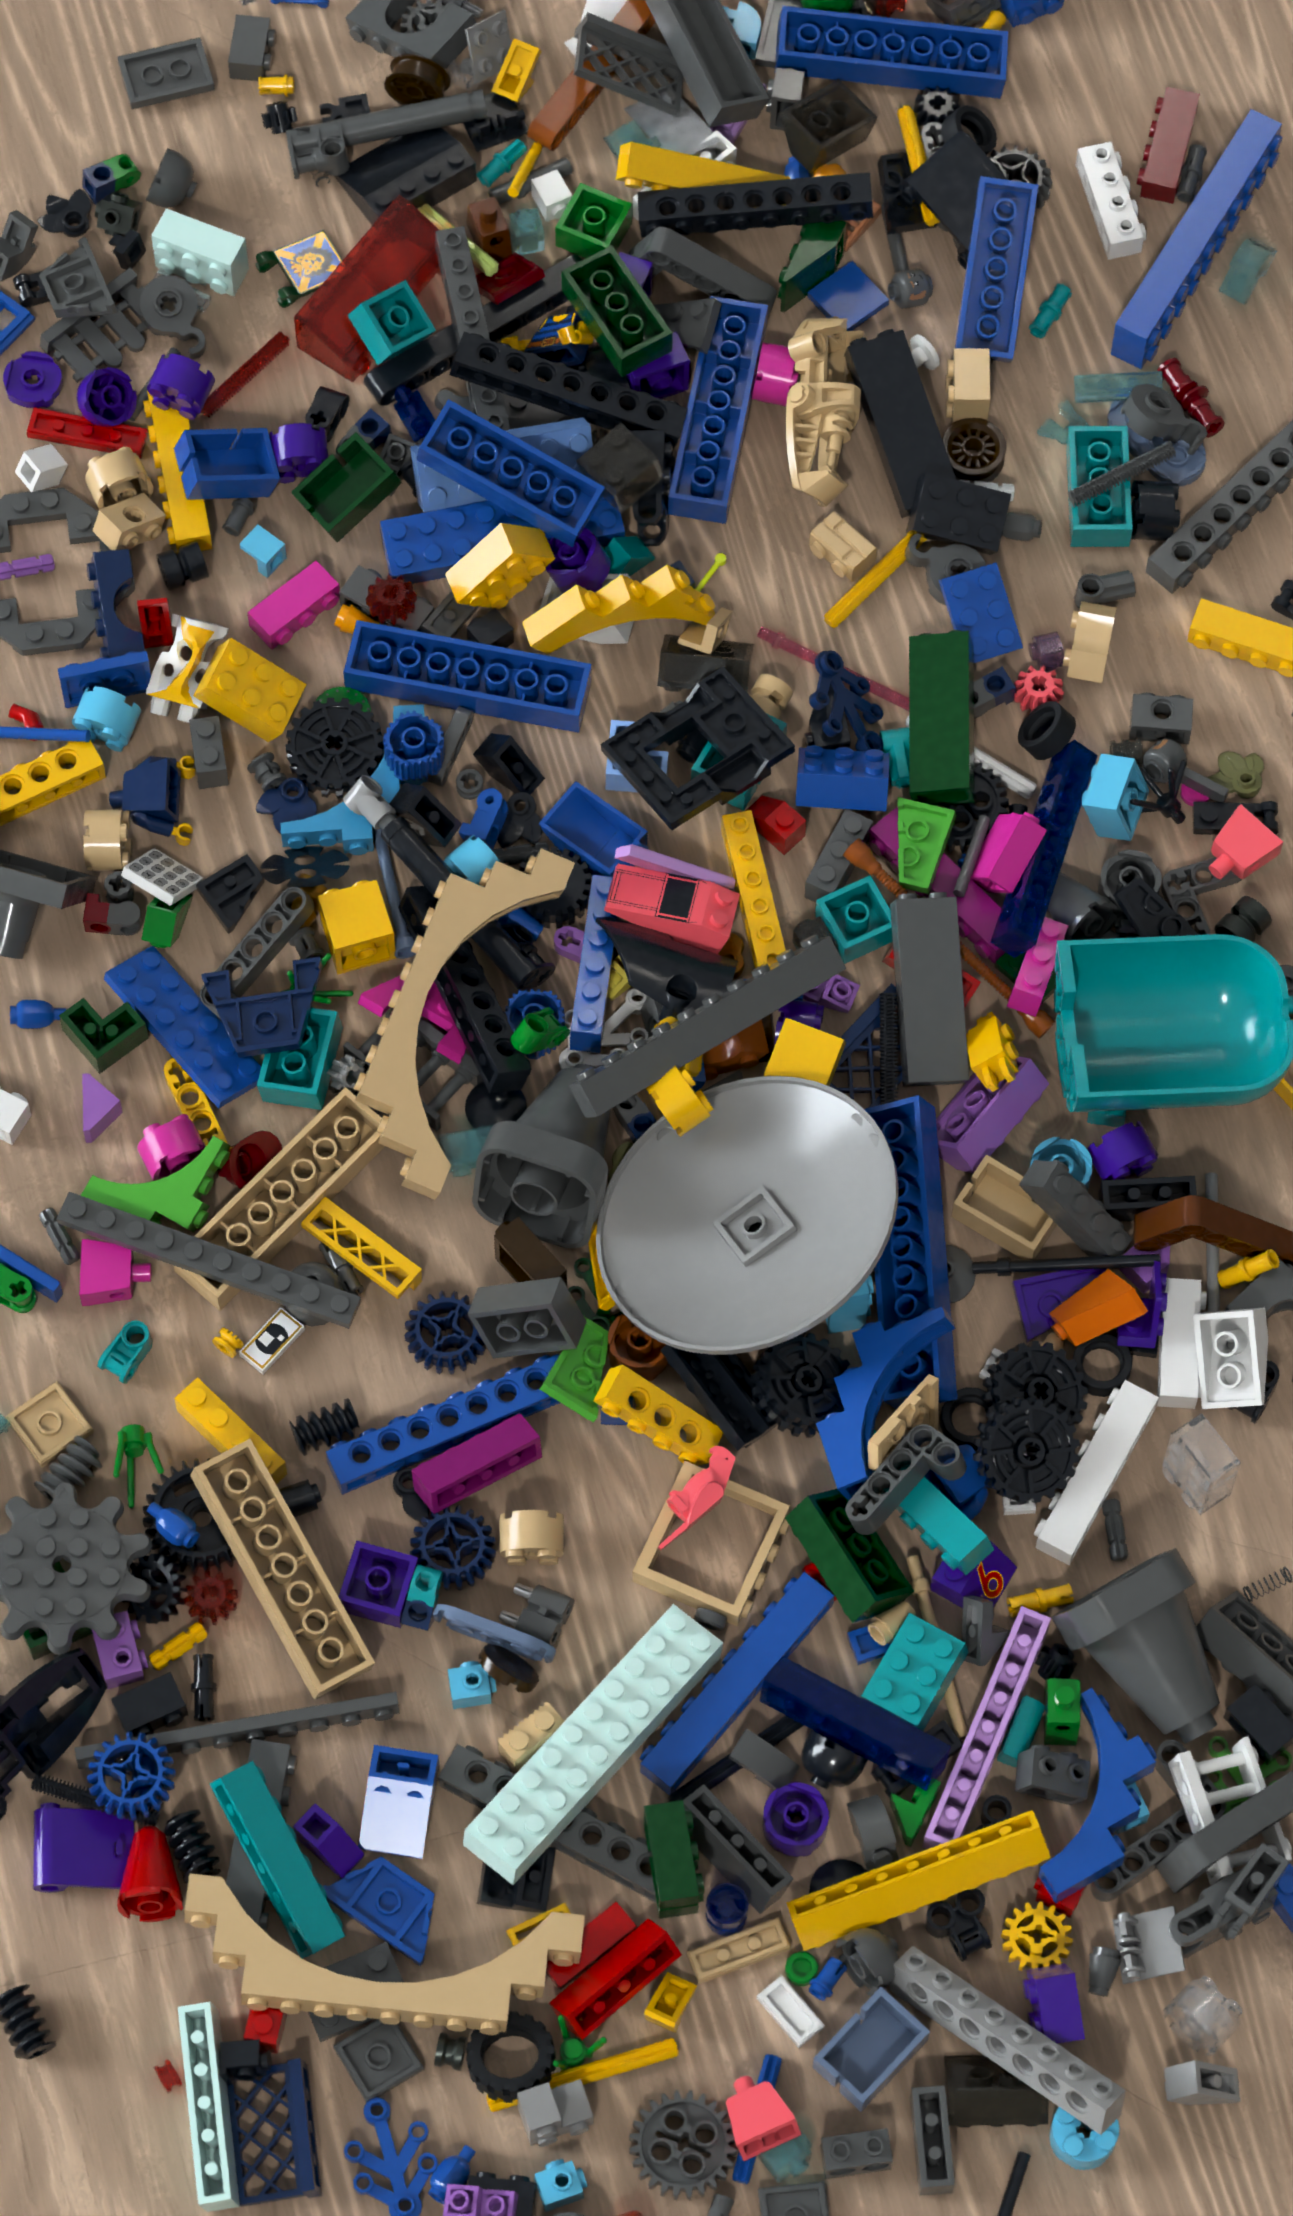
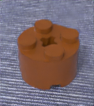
[608,1314,668,1381]

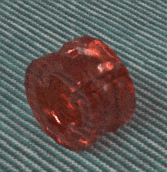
[153,2059,183,2093]

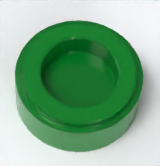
[785,1951,818,1987]

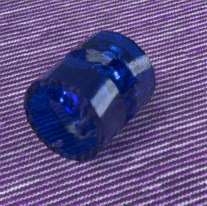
[705,1883,749,1936]

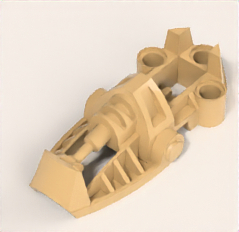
[786,316,868,507]

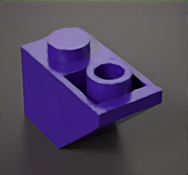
[293,1803,365,1879]

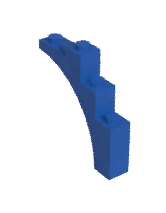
[816,1306,955,1500]
[1038,1688,1157,1903]

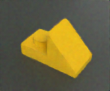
[491,38,541,103]
[644,1972,697,2033]

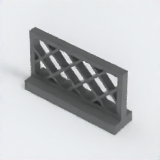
[573,12,683,117]

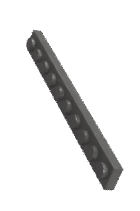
[57,1192,361,1329]
[75,1692,399,1771]

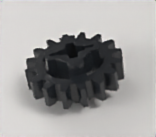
[122,1553,188,1624]

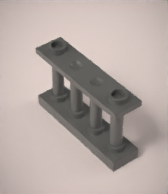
[343,1007,484,1132]

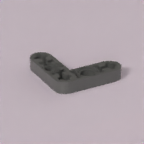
[1161,857,1242,935]

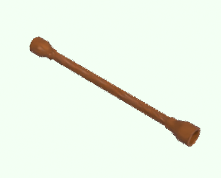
[843,838,1056,1039]

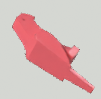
[658,1446,736,1551]

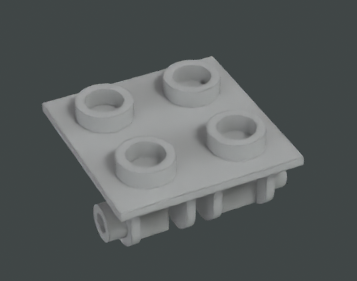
[460,10,511,84]
[1113,1906,1186,1984]

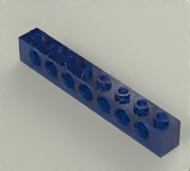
[991,740,1098,958]

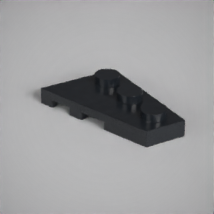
[877,152,939,235]

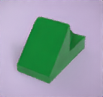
[890,1776,941,1847]

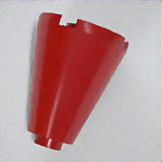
[117,1826,183,1922]

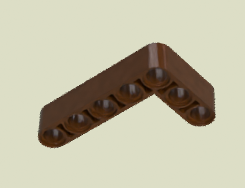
[1134,1195,1293,1266]

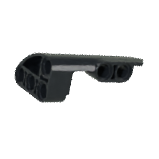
[596,916,738,1021]

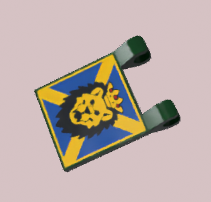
[255,230,351,308]

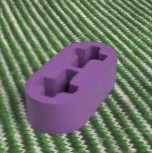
[554,926,584,963]

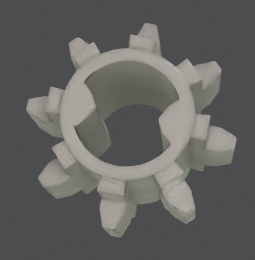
[327,1054,366,1092]

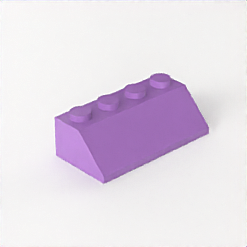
[936,1056,1049,1173]

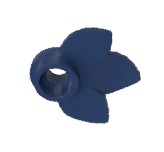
[256,778,317,834]

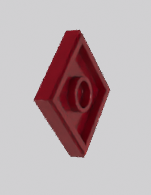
[475,252,545,304]

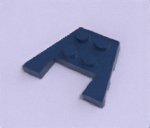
[201,957,322,1058]

